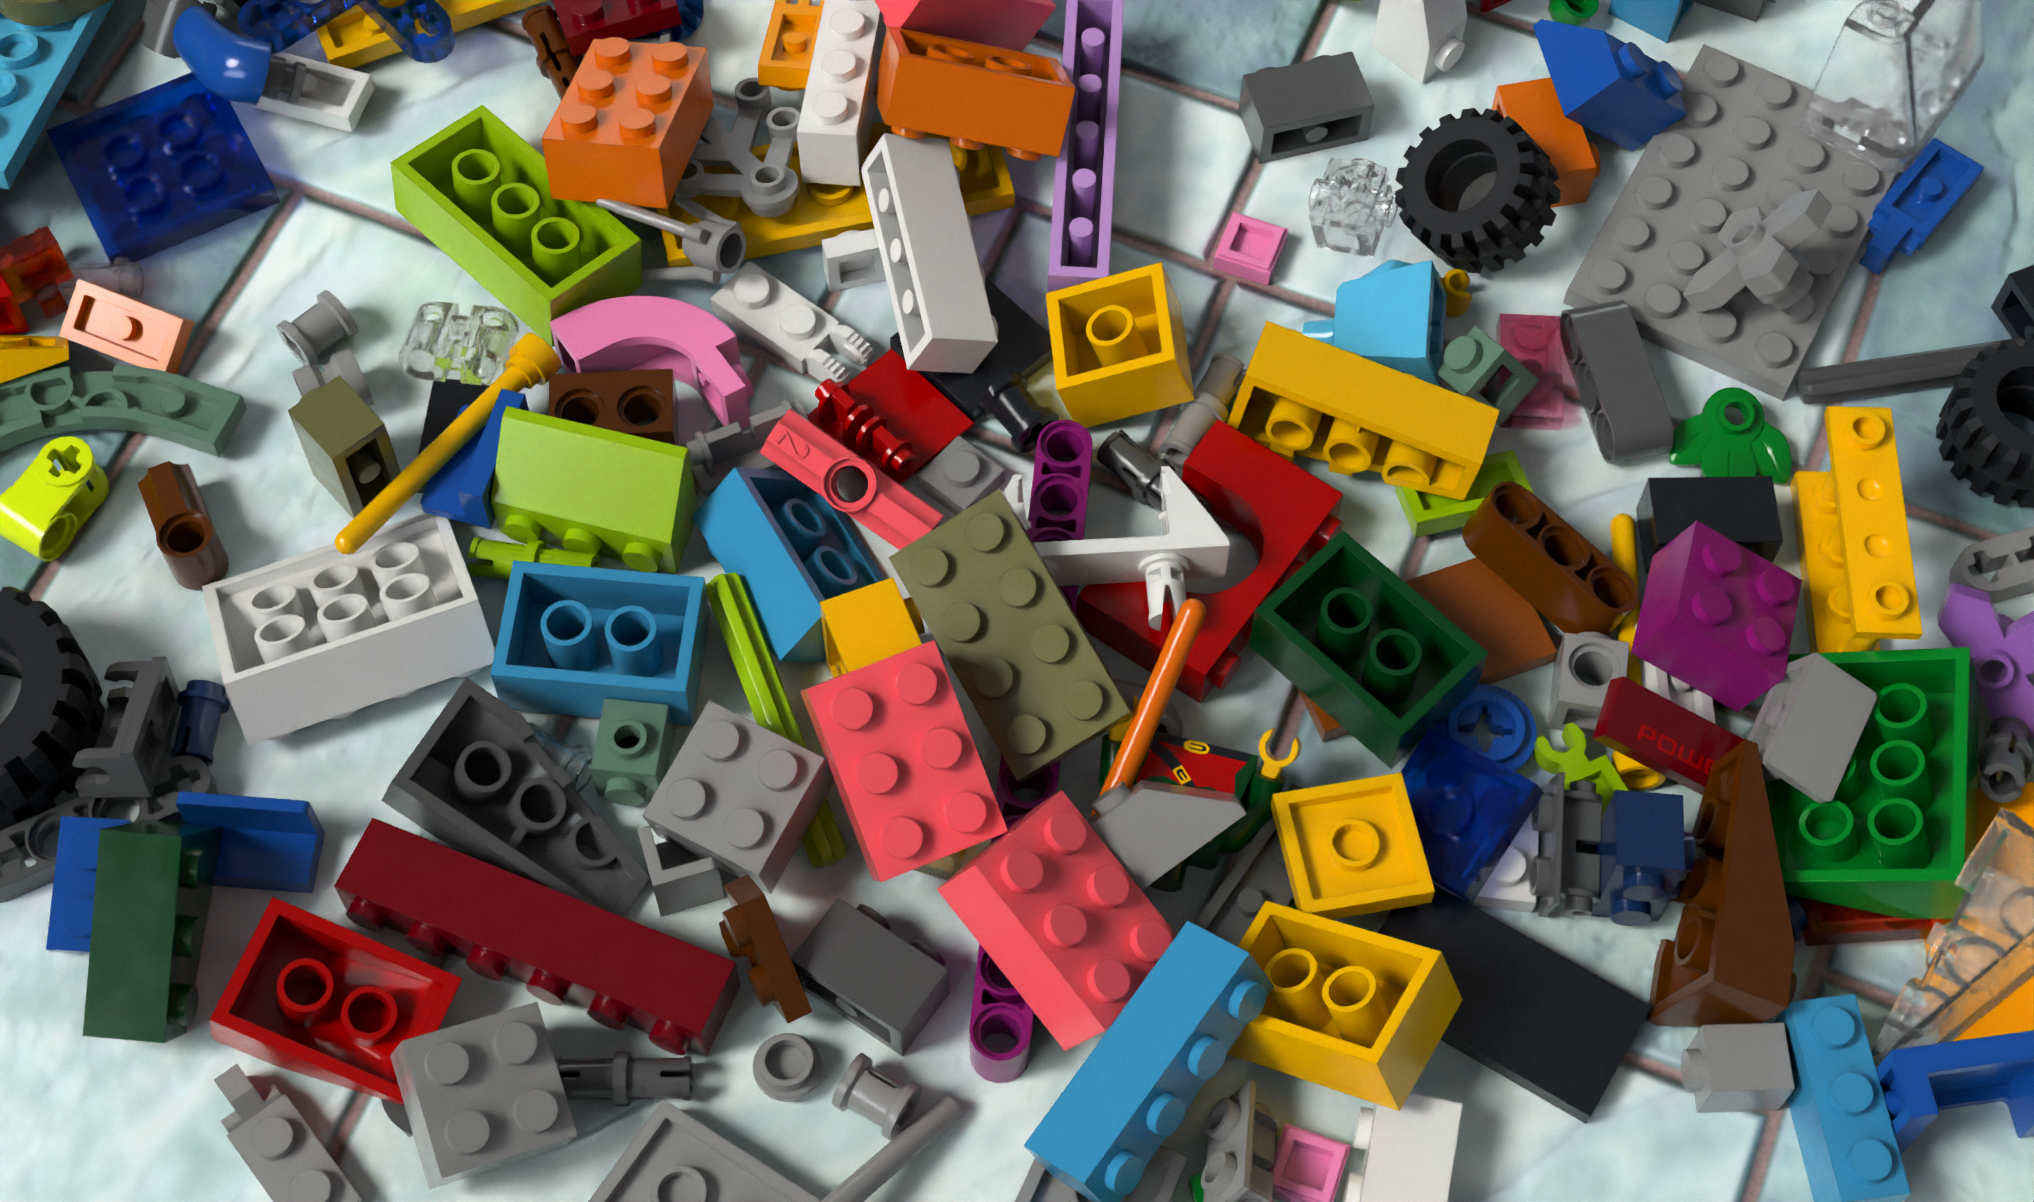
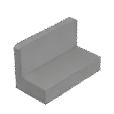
[1747,652,1877,804]

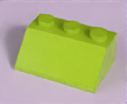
[491,406,698,574]

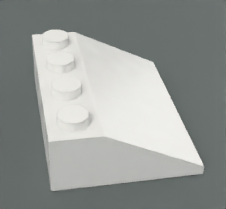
[202,513,495,746]

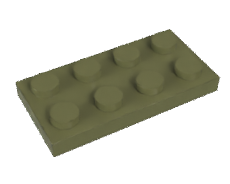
[888,489,1134,783]

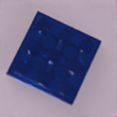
[46,72,280,271]

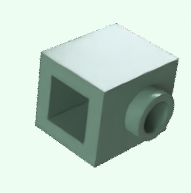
[590,698,675,806]

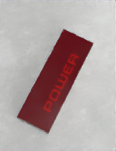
[1592,676,1745,795]

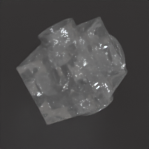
[1309,157,1398,258]

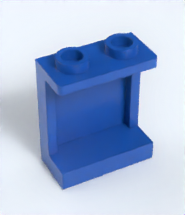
[1876,1030,2034,1155]

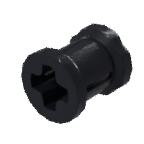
[979,372,1059,453]

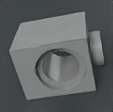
[1548,632,1629,736]

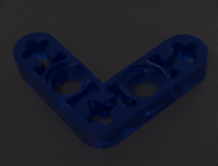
[238,0,455,63]

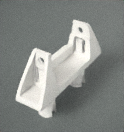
[1004,466,1230,631]

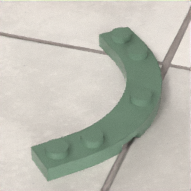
[0,365,247,457]

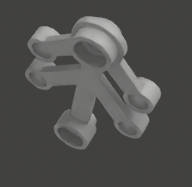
[674,77,800,217]

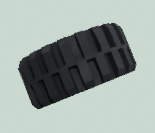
[0,586,105,831]

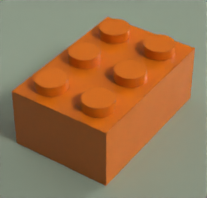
[873,26,1076,161]
[541,37,714,209]

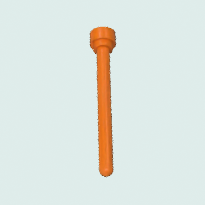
[1089,598,1206,818]

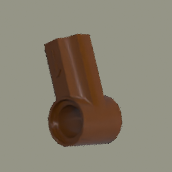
[138,461,229,590]

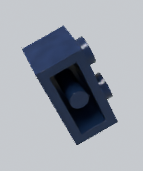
[1590,790,1695,926]

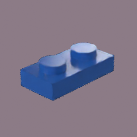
[46,816,132,954]

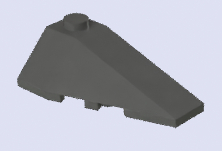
[381,677,650,917]

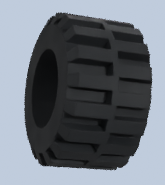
[1394,108,1561,274]
[1936,339,2034,508]

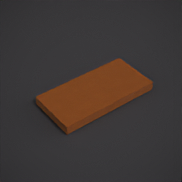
[1298,557,1558,742]

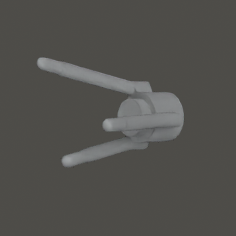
[596,197,746,284]

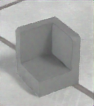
[637,825,725,917]

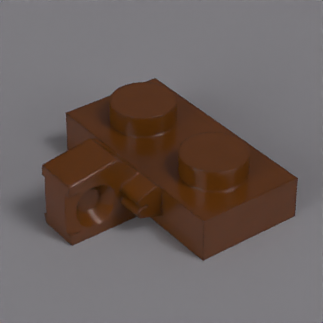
[719,874,812,1023]

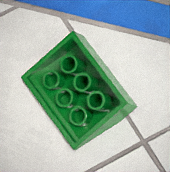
[1765,647,1979,919]

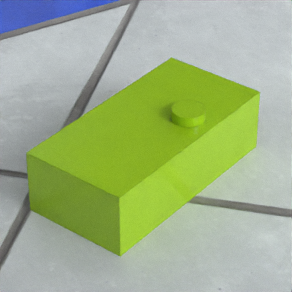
[390,105,642,347]

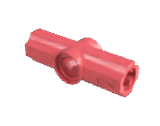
[759,408,945,550]

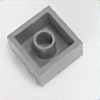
[642,700,835,894]
[390,1002,578,1190]

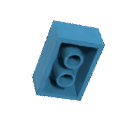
[491,560,711,726]

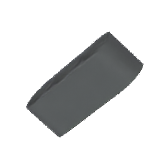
[1559,300,1673,464]

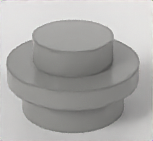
[753,1033,822,1102]

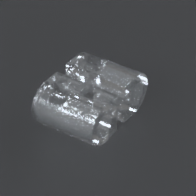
[399,301,519,385]

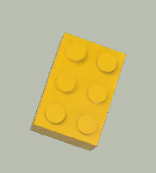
[1226,901,1463,1111]

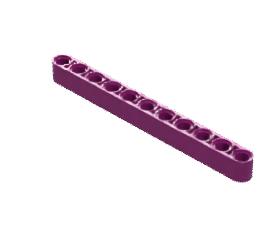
[969,420,1093,1083]

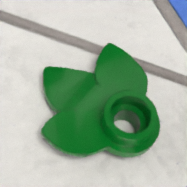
[1669,387,1792,486]

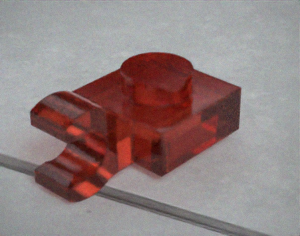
[0,226,74,321]

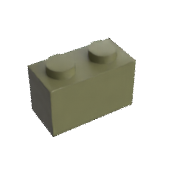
[288,375,401,519]

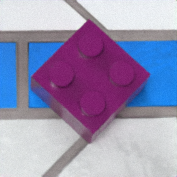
[1631,520,1802,712]

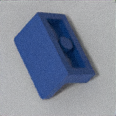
[420,389,529,529]
[176,791,325,893]

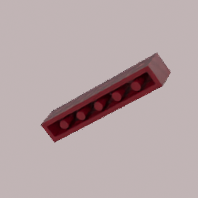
[334,818,741,1057]

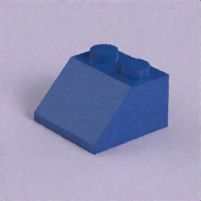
[1533,19,1687,152]

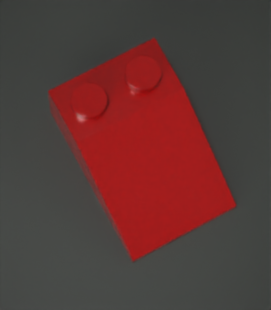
[209,896,462,1105]

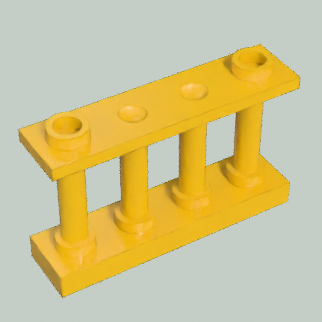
[1790,406,1923,653]

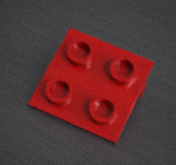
[807,348,974,485]

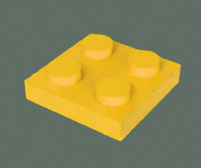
[1271,772,1435,920]

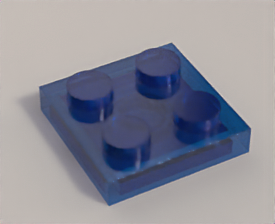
[1401,727,1544,903]

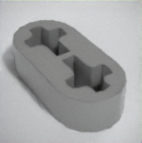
[1949,527,2034,604]

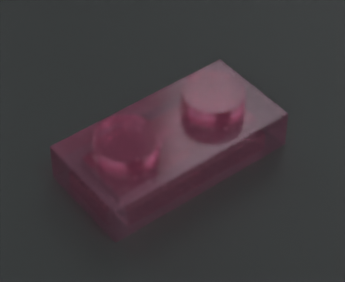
[1496,313,1564,430]

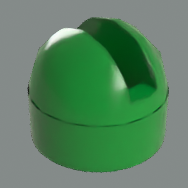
[1548,0,1599,26]

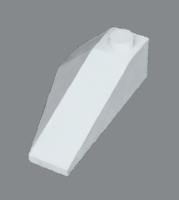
[1372,0,1467,84]

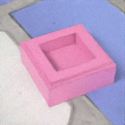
[1213,212,1289,286]
[1269,1123,1351,1202]

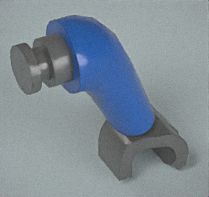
[141,0,306,105]

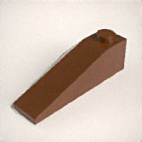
[1646,739,1797,1027]

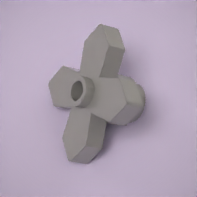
[1683,188,1832,312]

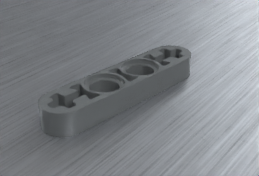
[0,755,218,903]

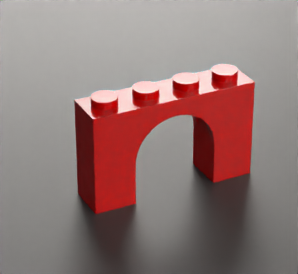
[1076,419,1344,704]

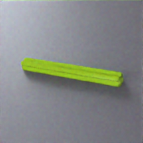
[706,572,847,868]

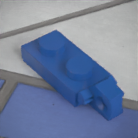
[1859,137,1985,275]

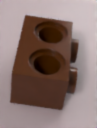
[549,369,678,446]

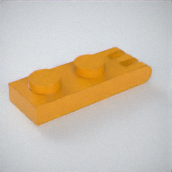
[758,0,825,92]

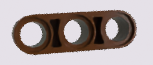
[1462,482,1639,637]

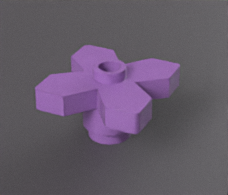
[1937,583,2034,739]

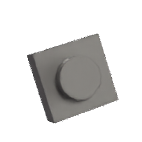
[918,435,1005,515]

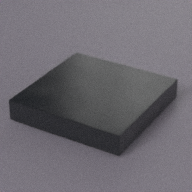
[890,277,1053,422]

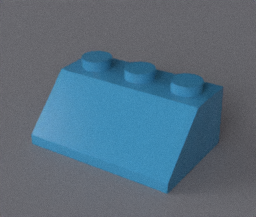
[692,467,885,662]

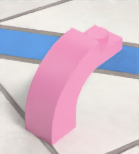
[550,296,754,430]

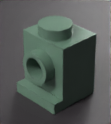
[1435,325,1539,427]

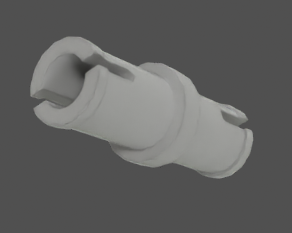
[1159,353,1247,469]

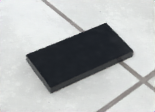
[1378,884,1652,1124]

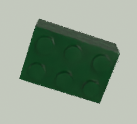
[1249,530,1488,770]

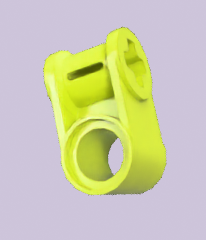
[0,436,110,562]

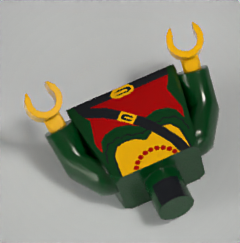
[1098,694,1302,892]

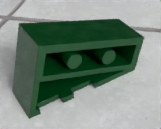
[83,819,224,1043]

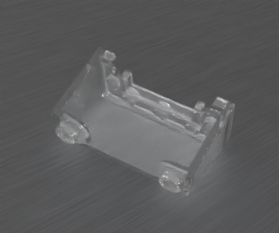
[1796,0,1985,173]

